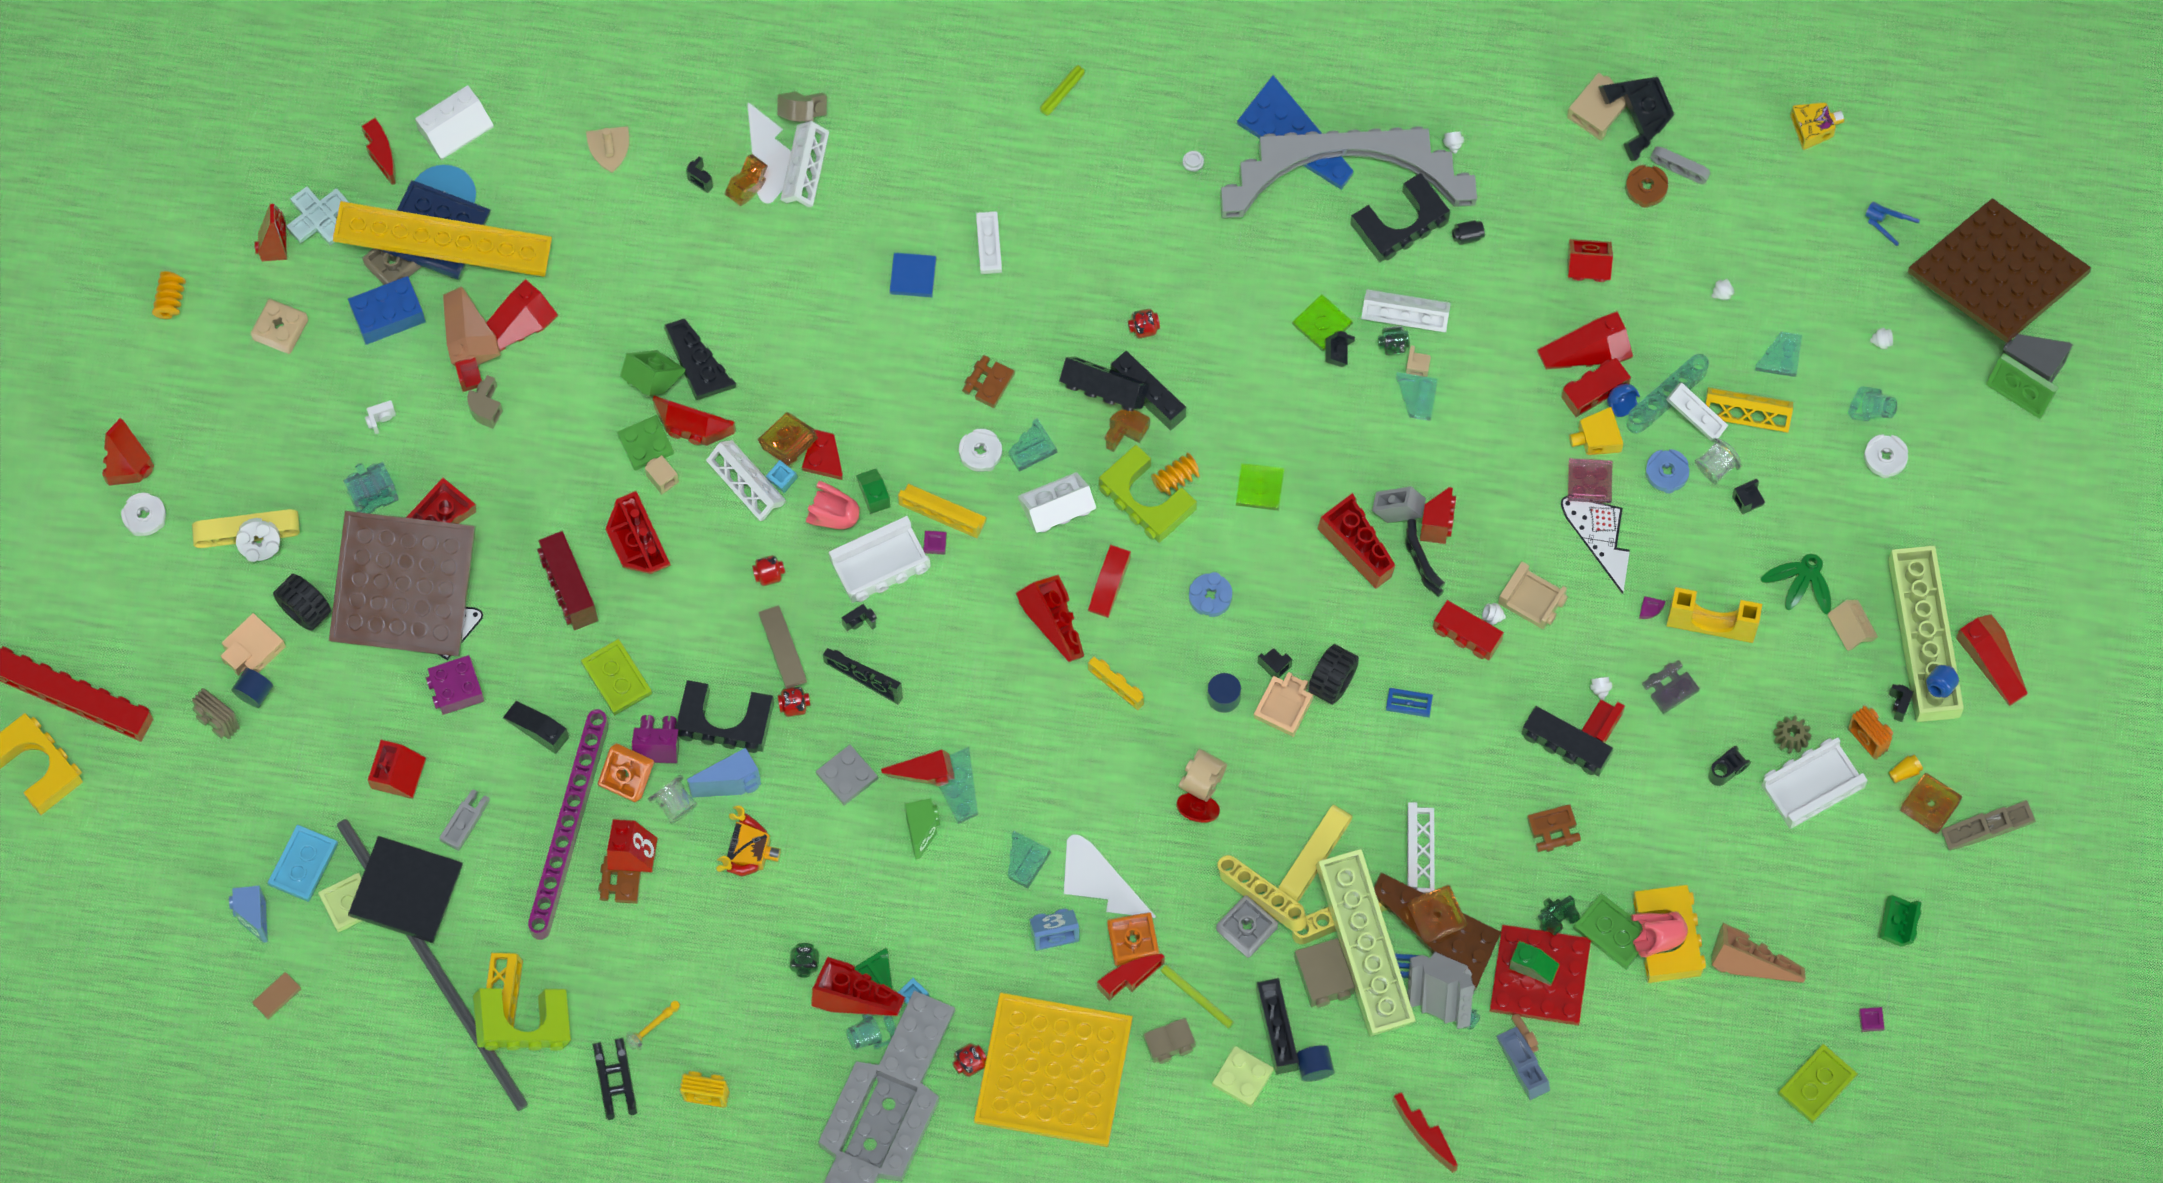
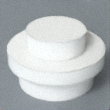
[1183,151,1204,172]

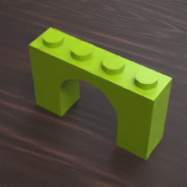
[1099,445,1197,543]
[473,988,571,1051]

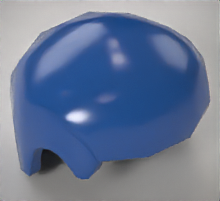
[1607,384,1640,417]

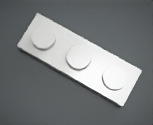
[976,211,1002,274]
[1666,383,1728,442]

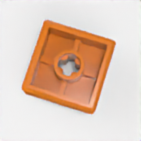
[1848,706,1893,760]
[598,743,654,802]
[1107,912,1159,966]

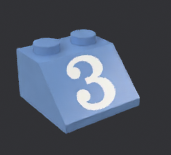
[229,886,268,943]
[1029,909,1079,951]

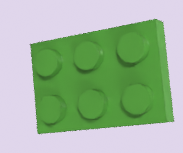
[1986,353,2058,419]
[1573,893,1642,970]

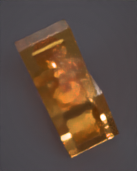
[725,154,768,206]
[1105,409,1150,452]

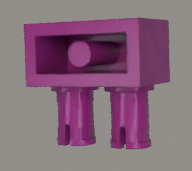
[632,715,679,763]

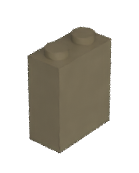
[1294,938,1355,1007]

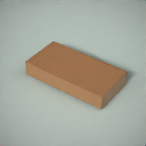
[252,972,301,1019]

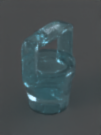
[1848,386,1897,421]
[846,1014,896,1050]

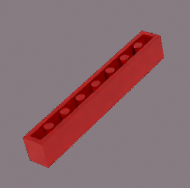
[0,646,153,742]

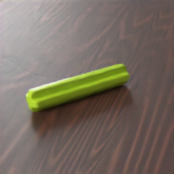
[1040,65,1085,116]

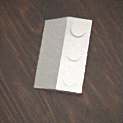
[415,85,494,160]
[1017,472,1096,533]

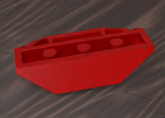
[653,395,736,446]
[605,491,671,574]

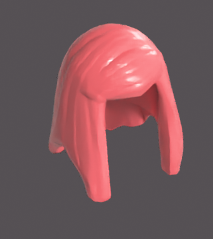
[806,481,860,530]
[1631,912,1688,957]

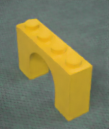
[1667,587,1762,643]
[0,713,83,815]
[1633,885,1706,983]

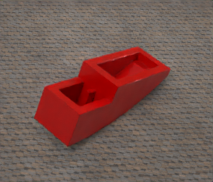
[361,117,396,186]
[1088,544,1131,618]
[1097,954,1165,1001]

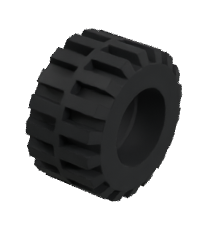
[273,573,331,631]
[1308,644,1359,705]

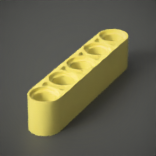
[192,509,300,548]
[1278,804,1353,902]
[1217,855,1307,931]
[1292,901,1387,945]

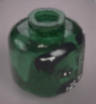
[1378,326,1410,355]
[789,943,819,978]

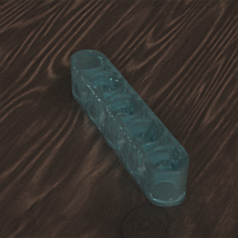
[1627,354,1709,434]

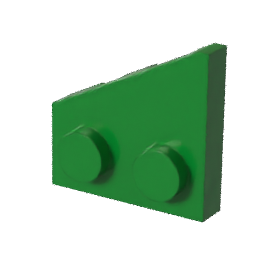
[855,948,892,989]

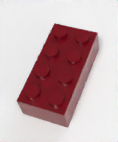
[537,530,598,631]

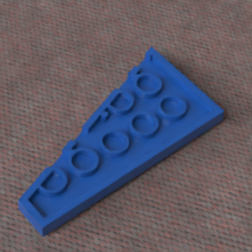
[1237,75,1354,190]

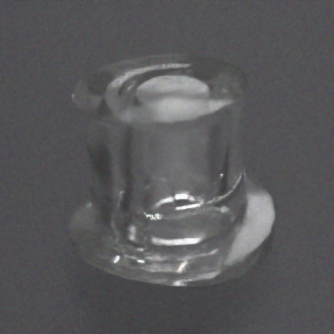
[1695,438,1742,484]
[647,775,698,824]

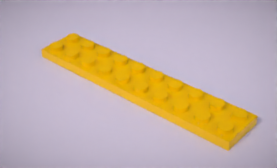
[333,201,552,277]

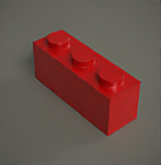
[1561,357,1631,417]
[1433,600,1504,661]

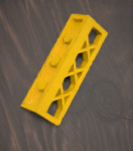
[1705,387,1793,432]
[898,484,987,538]
[486,953,523,1027]

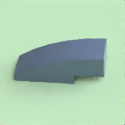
[1497,1027,1550,1100]

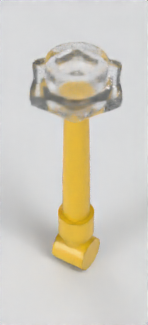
[625,1001,680,1050]

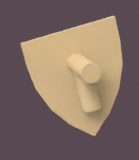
[586,126,629,173]

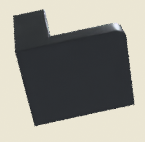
[1732,478,1765,515]
[1258,648,1292,678]

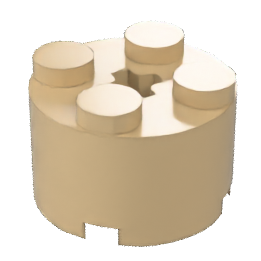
[1178,749,1227,802]

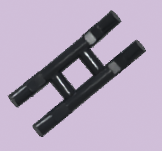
[1405,519,1445,597]
[592,1037,637,1120]

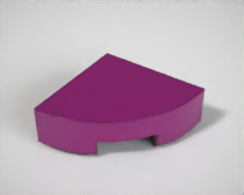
[1639,596,1666,619]

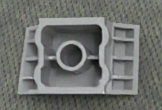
[1407,952,1475,1029]

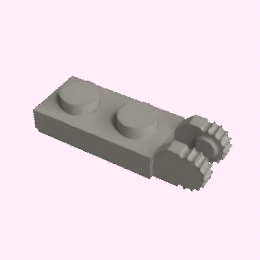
[439,789,490,851]

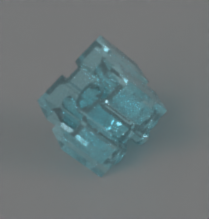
[343,462,399,514]

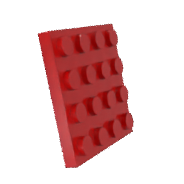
[1490,924,1591,1026]

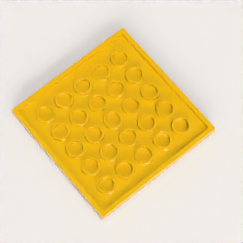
[974,993,1133,1147]

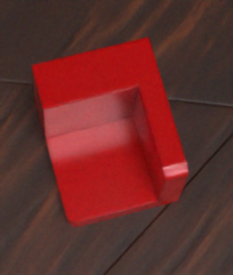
[455,358,482,392]

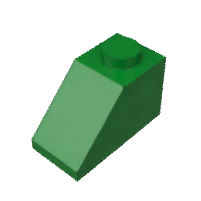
[856,468,891,514]
[1509,941,1559,985]

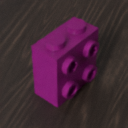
[426,655,484,715]

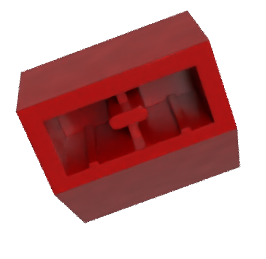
[1420,487,1456,544]
[368,740,426,799]

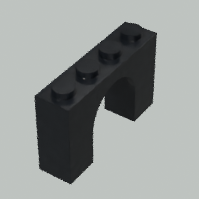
[1350,173,1450,263]
[675,680,774,753]

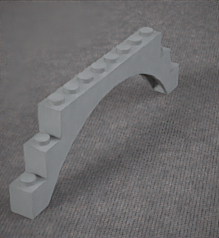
[1220,127,1477,218]

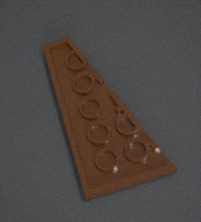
[1374,872,1501,991]

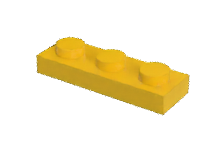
[1088,657,1144,710]

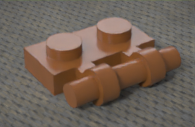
[962,355,1015,408]
[1527,804,1581,852]
[598,856,641,904]

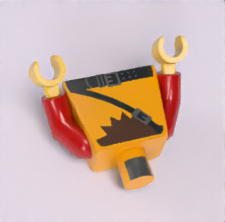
[716,806,781,877]

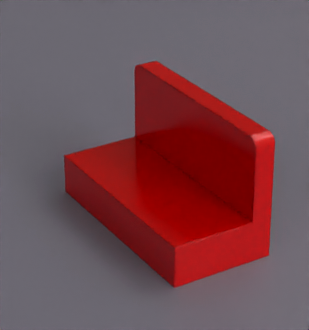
[1582,700,1625,743]

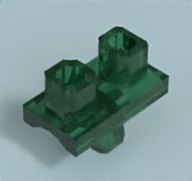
[1538,895,1580,935]

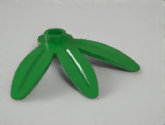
[1761,554,1831,614]

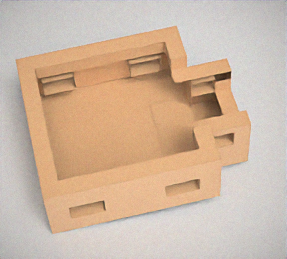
[221,613,286,676]
[1254,672,1313,737]

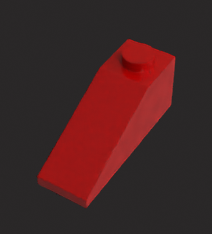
[881,749,955,786]

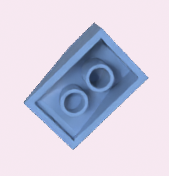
[687,748,761,798]

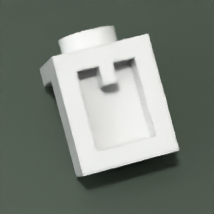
[365,400,396,434]

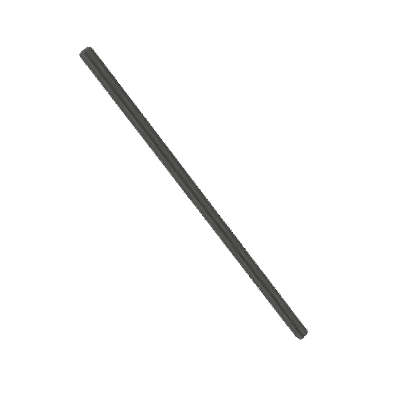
[337,819,528,1111]

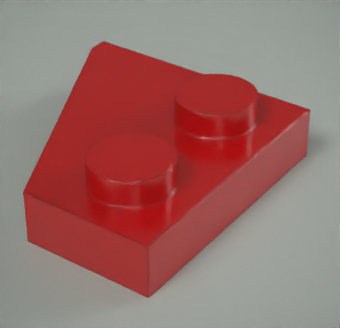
[802,429,843,480]

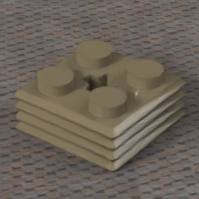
[362,248,422,285]
[192,688,240,739]

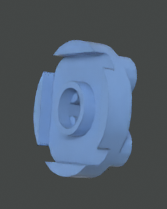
[1645,449,1689,494]
[1189,572,1232,617]

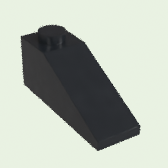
[503,701,569,754]

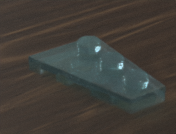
[939,747,978,824]

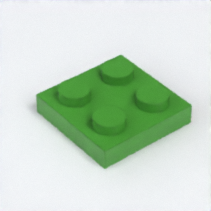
[617,415,674,471]

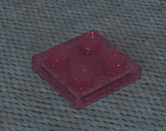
[1568,458,1613,503]

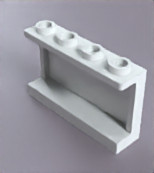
[829,516,931,603]
[1762,737,1868,829]

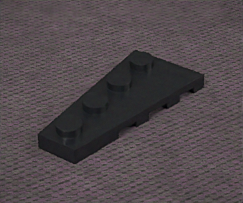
[664,318,736,400]
[823,648,903,705]

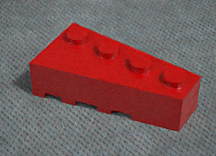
[406,478,476,524]
[1318,493,1395,589]

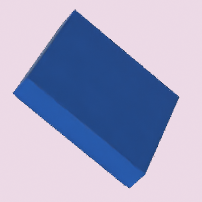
[890,253,936,297]

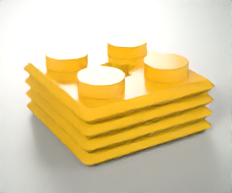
[679,1071,730,1108]

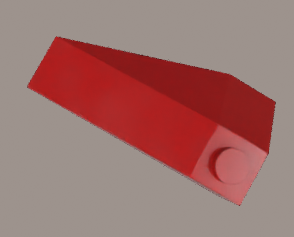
[1016,574,1084,662]
[811,957,905,1016]

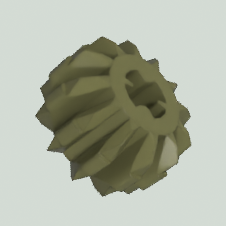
[1773,715,1812,754]

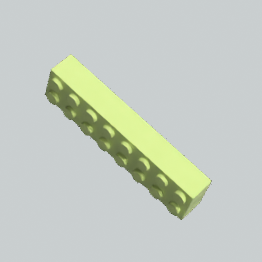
[1888,546,1964,722]
[1316,849,1416,1037]

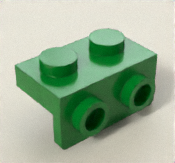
[1879,895,1922,947]

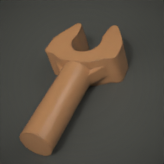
[1511,1014,1539,1053]

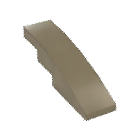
[758,605,807,689]
[1942,800,2036,851]

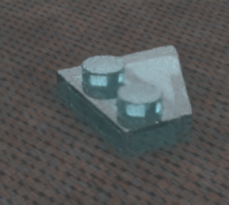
[1008,418,1057,472]
[1008,831,1051,888]

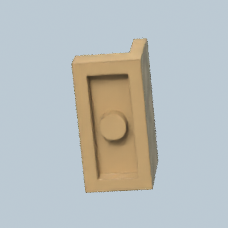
[1828,600,1878,651]

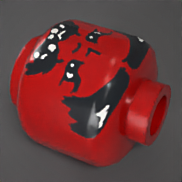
[1128,309,1160,339]
[752,555,785,586]
[778,687,810,717]
[952,1043,987,1077]

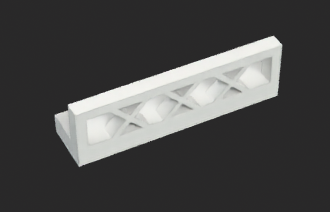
[781,121,829,208]
[1361,289,1451,332]
[706,440,786,521]
[1407,802,1435,894]

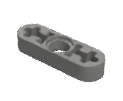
[1650,147,1710,184]

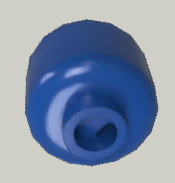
[1926,665,1959,698]

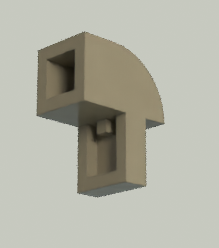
[777,91,827,122]
[467,375,503,429]

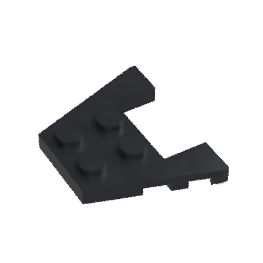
[1598,76,1675,161]

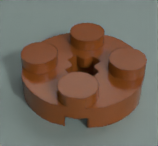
[1625,165,1668,208]

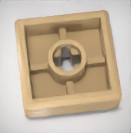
[251,299,308,354]

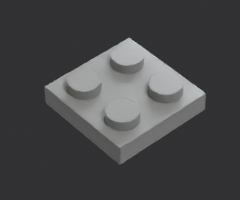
[816,745,878,806]

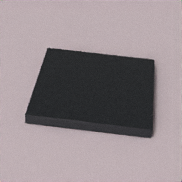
[348,836,463,943]

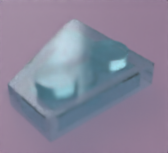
[1755,332,1802,377]
[1396,372,1438,421]

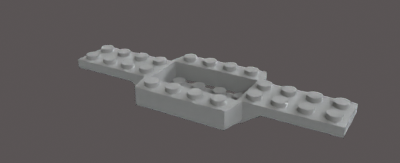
[818,991,955,1183]

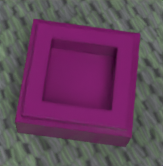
[923,531,947,555]
[1859,1007,1885,1032]

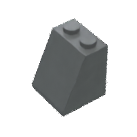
[2000,334,2073,383]

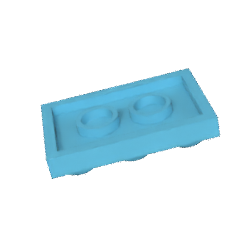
[268,825,338,902]

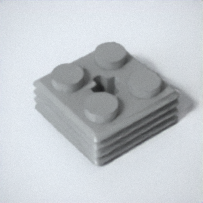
[1216,895,1278,958]

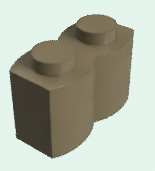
[1144,1018,1196,1064]

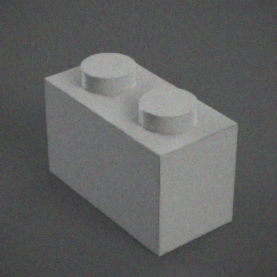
[1372,486,1426,523]

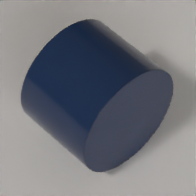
[231,668,273,708]
[1208,673,1241,713]
[1297,1045,1335,1082]

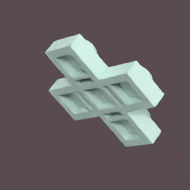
[286,186,350,246]

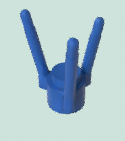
[1865,201,1920,246]

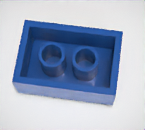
[348,276,426,345]

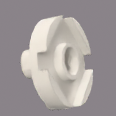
[959,429,1002,472]
[1864,434,1908,479]
[121,493,166,536]
[236,518,280,562]

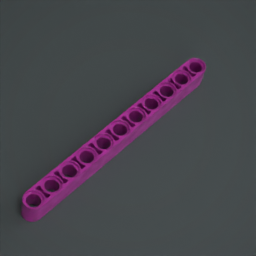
[528,709,609,940]

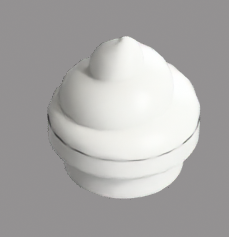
[1443,132,1464,154]
[1711,279,1735,300]
[1870,328,1893,349]
[1482,603,1506,625]
[1590,677,1612,700]

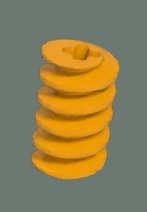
[152,271,186,319]
[1151,452,1200,496]

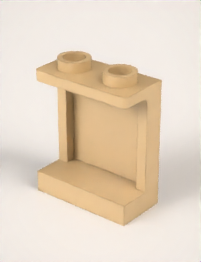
[1567,73,1628,141]
[1498,562,1568,630]

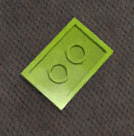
[581,639,652,716]
[1778,1044,1858,1124]

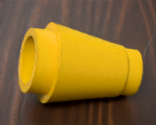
[1888,755,1923,783]

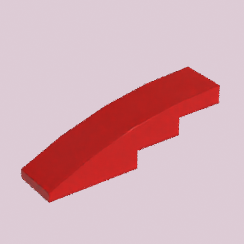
[1393,1092,1458,1173]

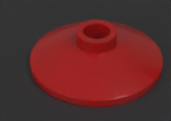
[1176,793,1220,823]

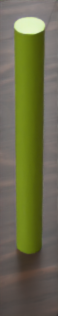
[1161,965,1234,1029]

